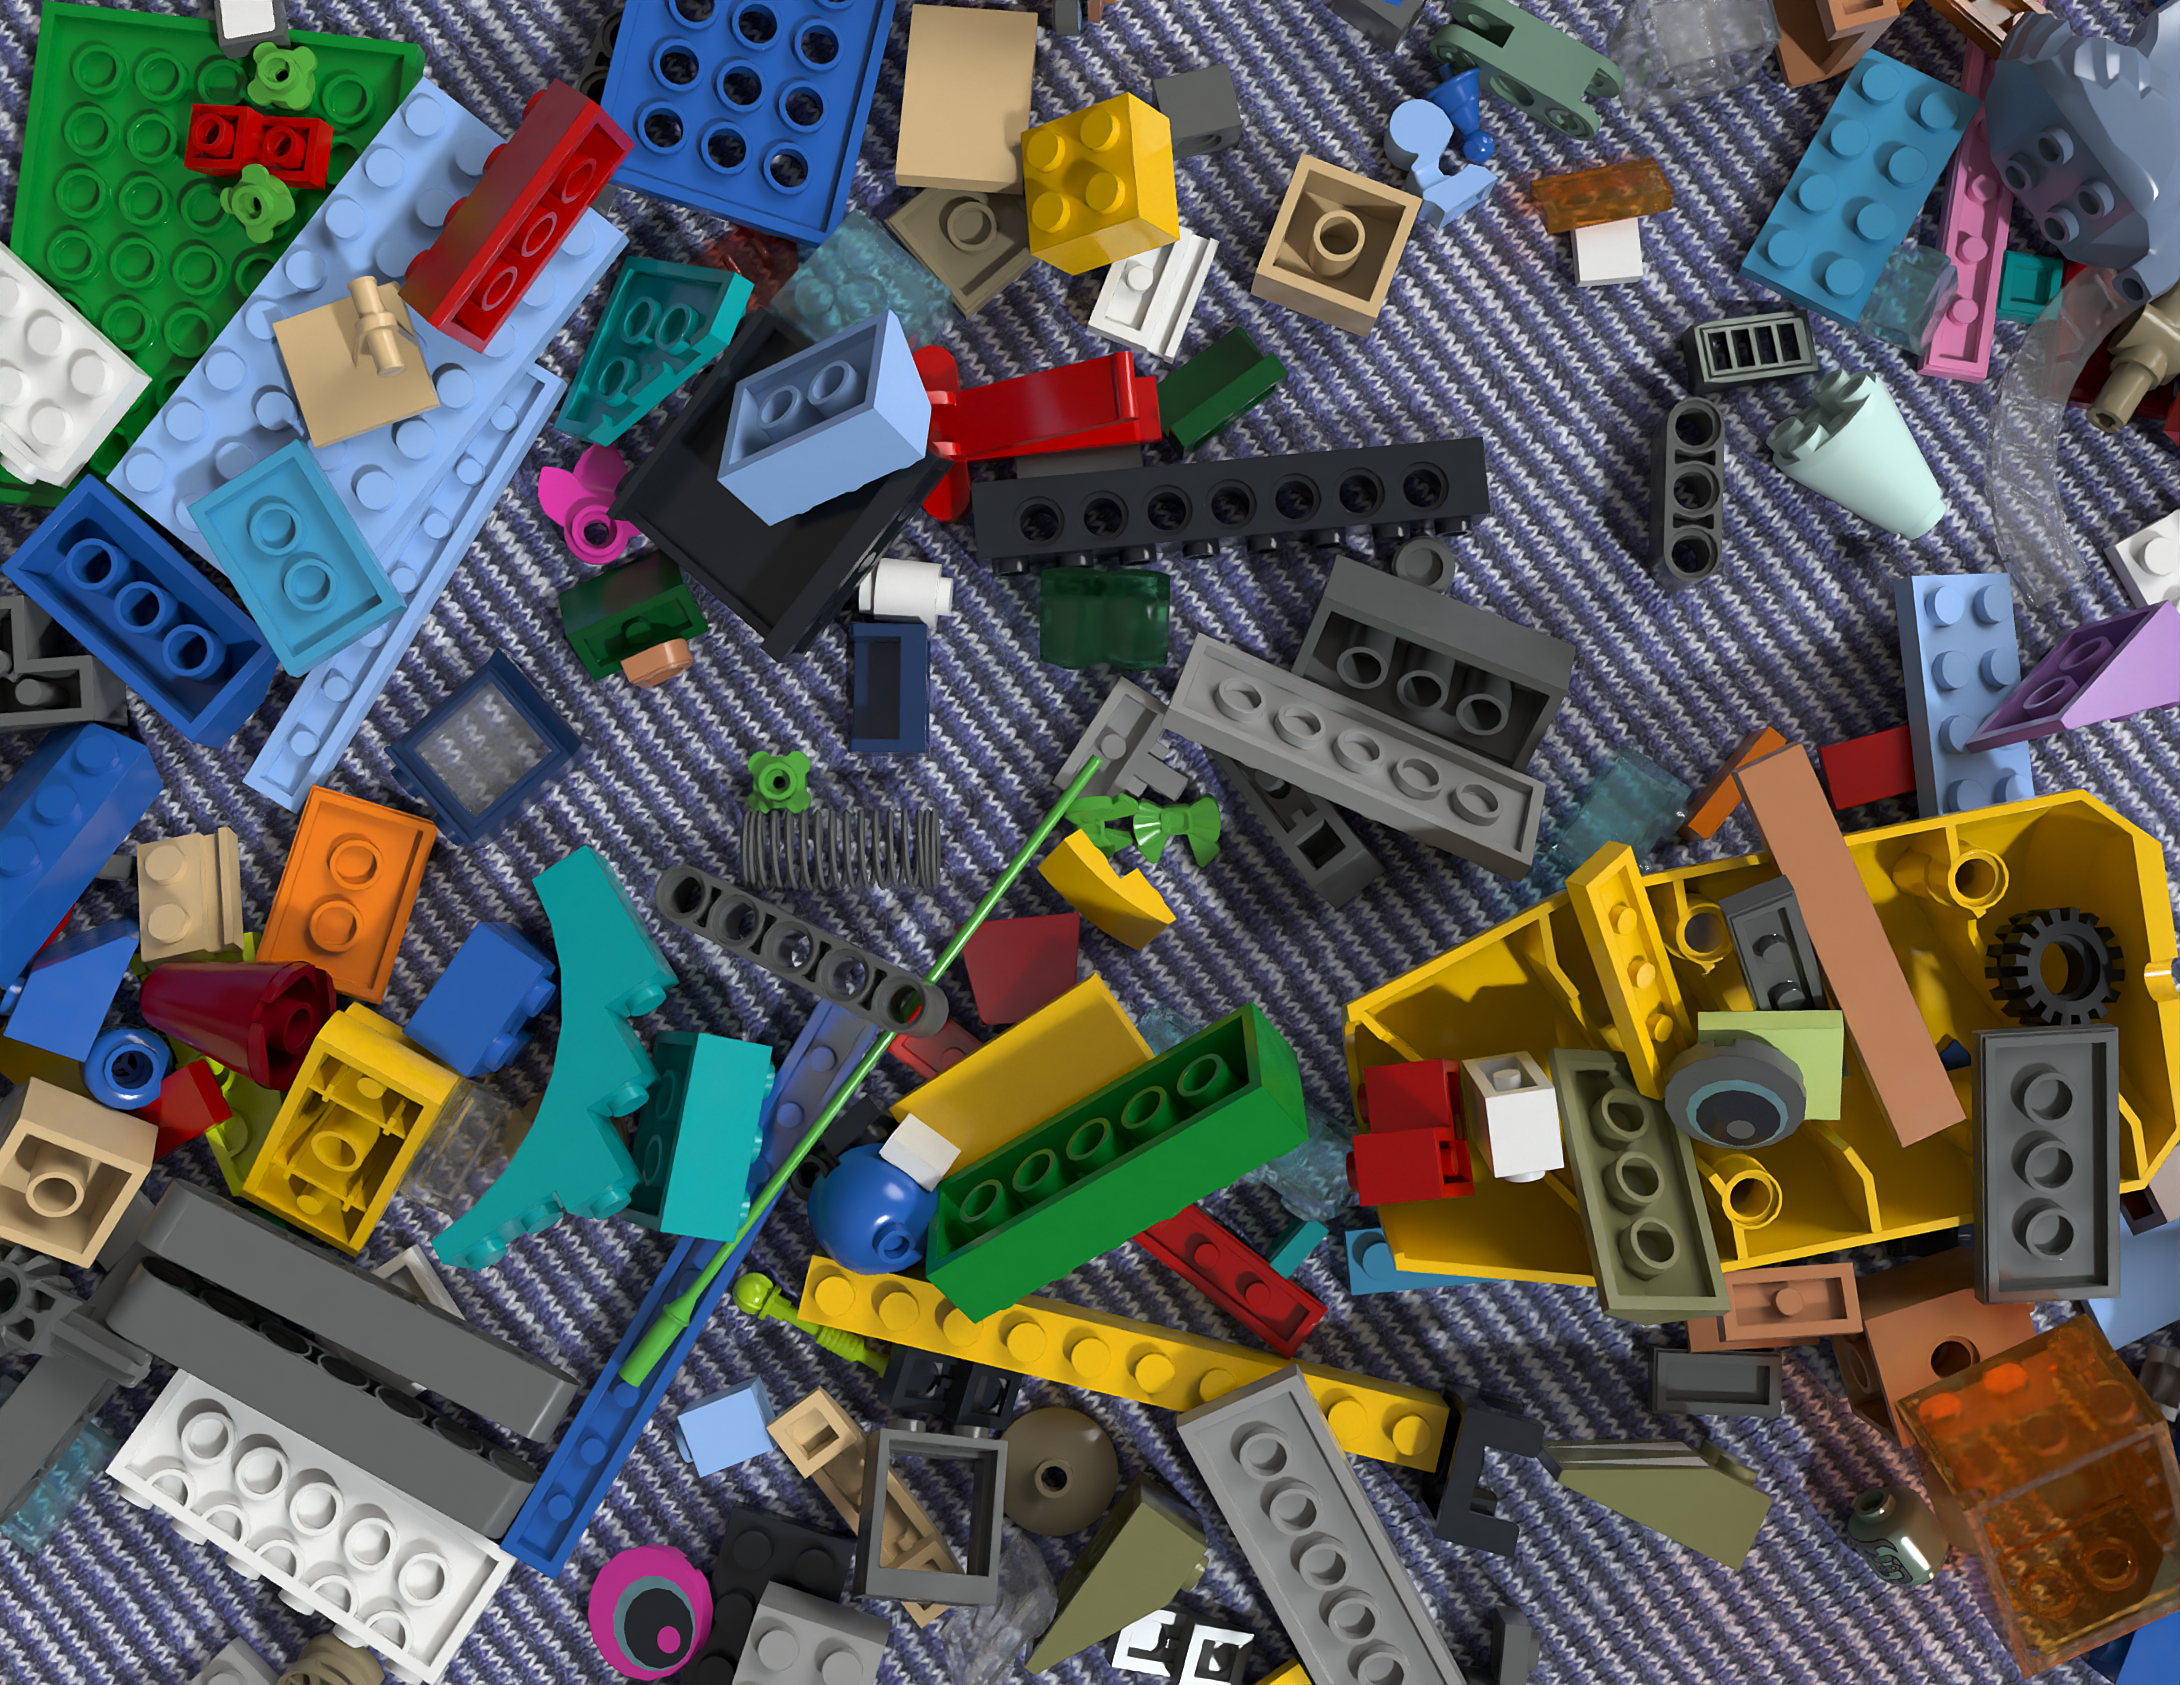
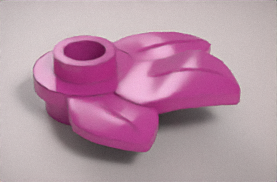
[538,443,643,565]

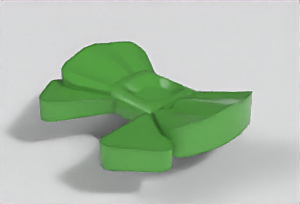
[1064,793,1140,859]
[1133,793,1221,867]

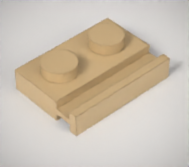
[137,826,244,971]

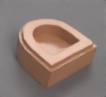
[620,638,694,690]

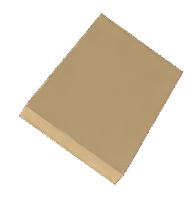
[895,4,1038,195]

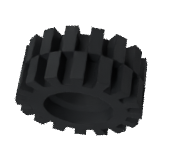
[1984,907,2125,1027]

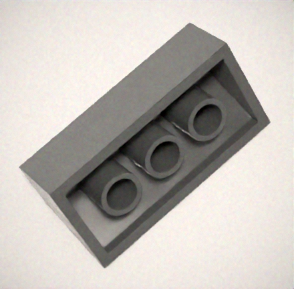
[1290,554,1576,774]

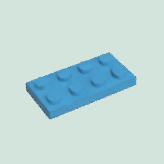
[1738,48,1982,330]

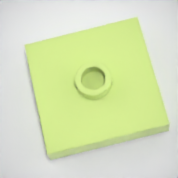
[1698,1010,1844,1120]

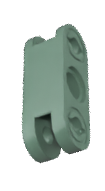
[1430,0,1626,141]

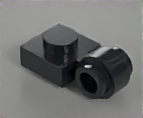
[789,1094,899,1201]

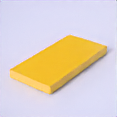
[888,972,1156,1182]

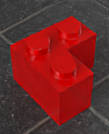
[1346,1058,1475,1206]

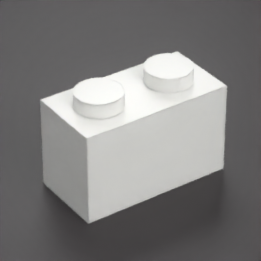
[1461,1051,1564,1182]

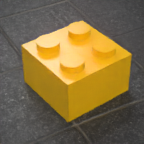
[1021,92,1180,276]

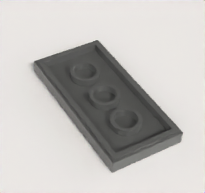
[1971,1023,2120,1305]

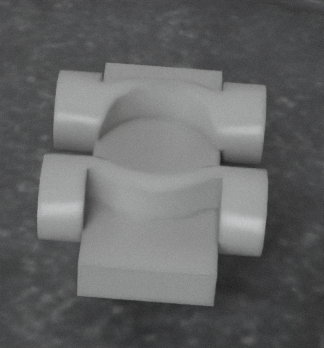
[2130,1343,2180,1422]

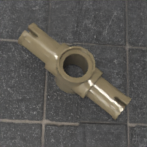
[2085,277,2180,433]

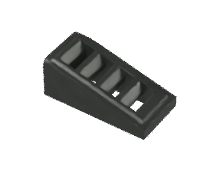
[1680,309,1819,397]

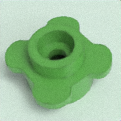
[248,42,318,111]
[220,164,295,243]
[748,751,811,814]

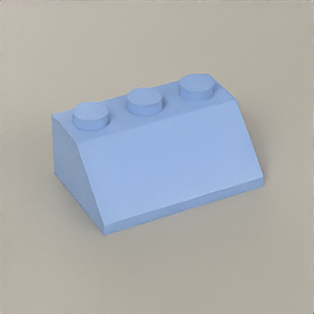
[717,309,931,526]

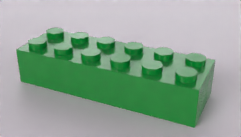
[925,1001,1309,1324]

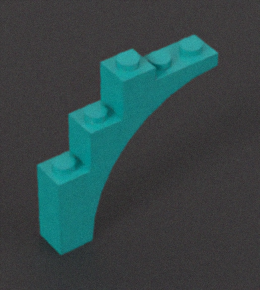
[430,844,680,1271]

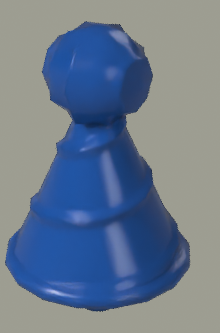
[1423,63,1496,164]

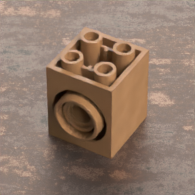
[1829,1245,2055,1449]

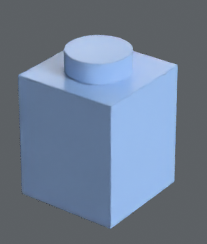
[674,1375,777,1478]

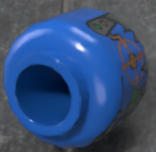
[78,1023,174,1110]

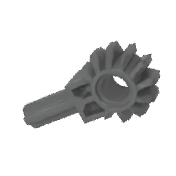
[0,1243,152,1388]

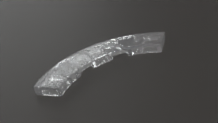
[1984,265,2139,611]

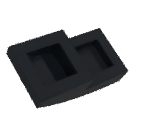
[877,1342,1024,1431]

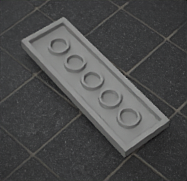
[1160,632,1546,883]
[1176,1363,1468,1685]

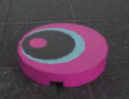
[588,1543,714,1681]

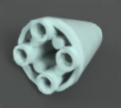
[1766,368,1946,541]

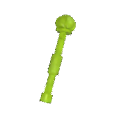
[732,1272,890,1378]

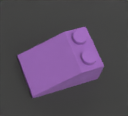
[1964,599,2180,754]

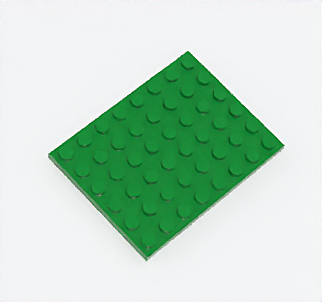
[0,0,426,523]

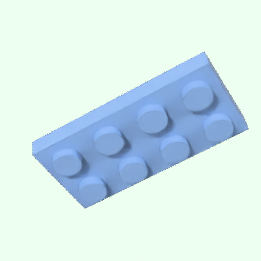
[1893,573,2034,819]

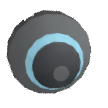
[1664,1039,1806,1150]

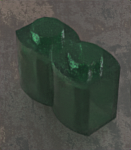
[1040,567,1170,672]

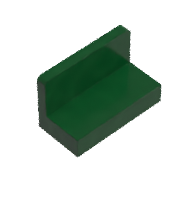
[1156,327,1288,461]
[558,548,710,682]

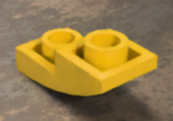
[1037,829,1177,951]

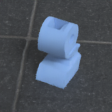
[1384,99,1498,231]

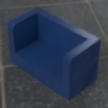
[848,623,931,757]

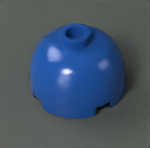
[806,1143,938,1275]

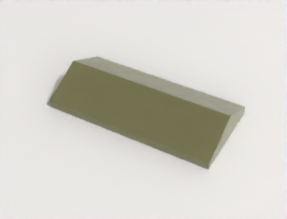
[1546,1048,1732,1326]

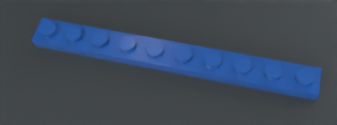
[499,997,880,1581]

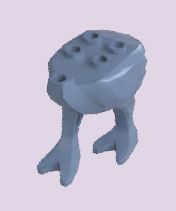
[1985,0,2180,309]

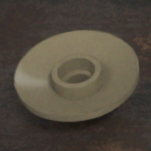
[999,1406,1118,1536]

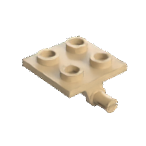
[272,276,441,449]

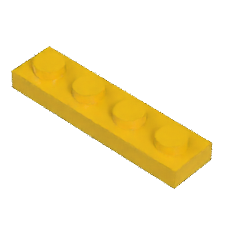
[1564,840,1697,1101]

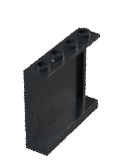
[606,306,955,664]

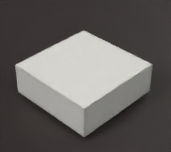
[1570,214,1643,287]
[879,1113,961,1192]

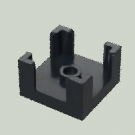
[1416,1380,1545,1558]

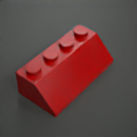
[397,78,636,354]

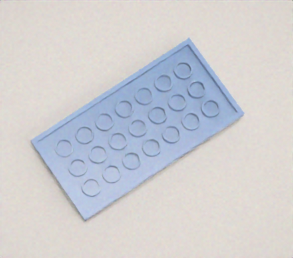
[106,76,630,577]

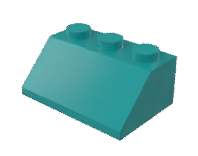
[619,1030,775,1243]

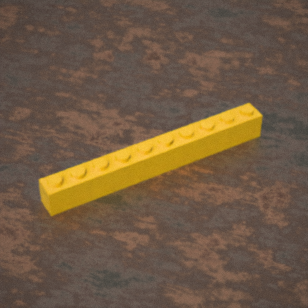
[797,1245,1450,1473]

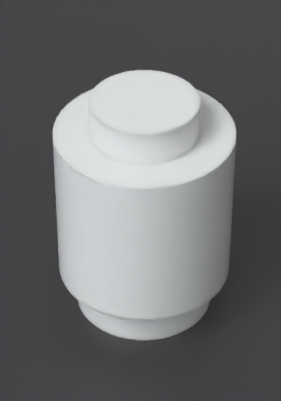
[859,558,953,627]

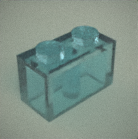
[1543,745,1693,874]

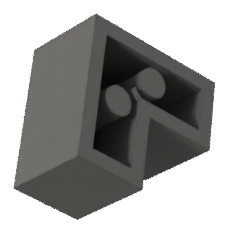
[0,595,128,736]

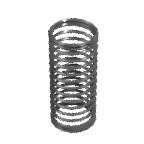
[740,808,941,892]

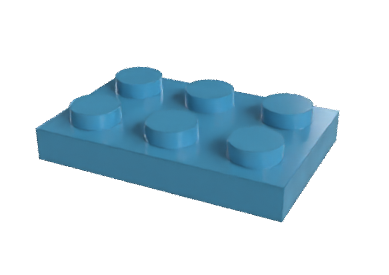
[186,439,409,678]

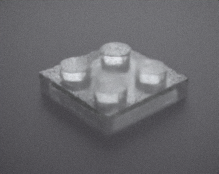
[940,1533,1059,1685]

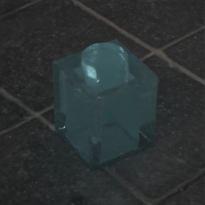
[1859,245,1959,356]

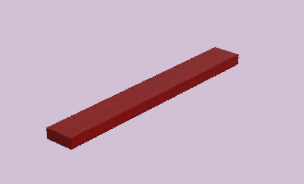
[886,1003,1328,1360]

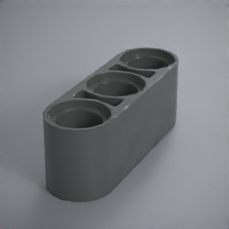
[1648,397,1725,591]

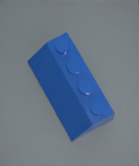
[0,473,279,749]
[0,721,164,991]

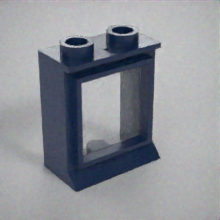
[383,647,598,848]

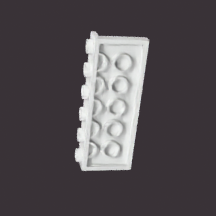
[0,241,152,488]
[105,1368,518,1685]

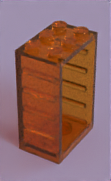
[1894,1313,2180,1680]

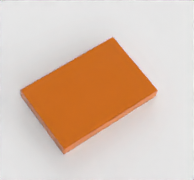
[254,784,438,1005]

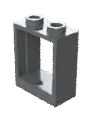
[852,1419,1008,1608]

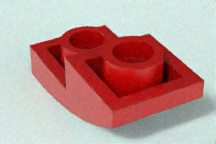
[184,104,334,190]
[1816,722,1916,811]

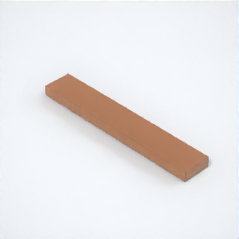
[1730,741,1967,1148]

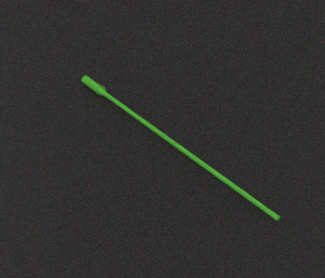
[618,754,1103,1387]

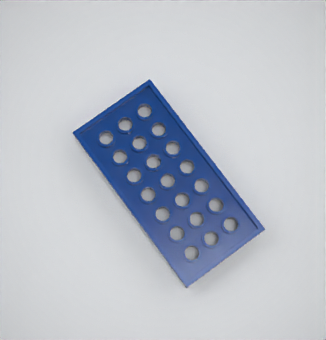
[600,0,897,254]

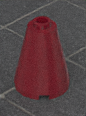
[138,961,337,1092]

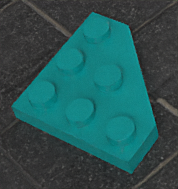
[553,255,755,447]

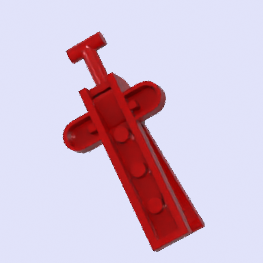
[912,345,1163,524]

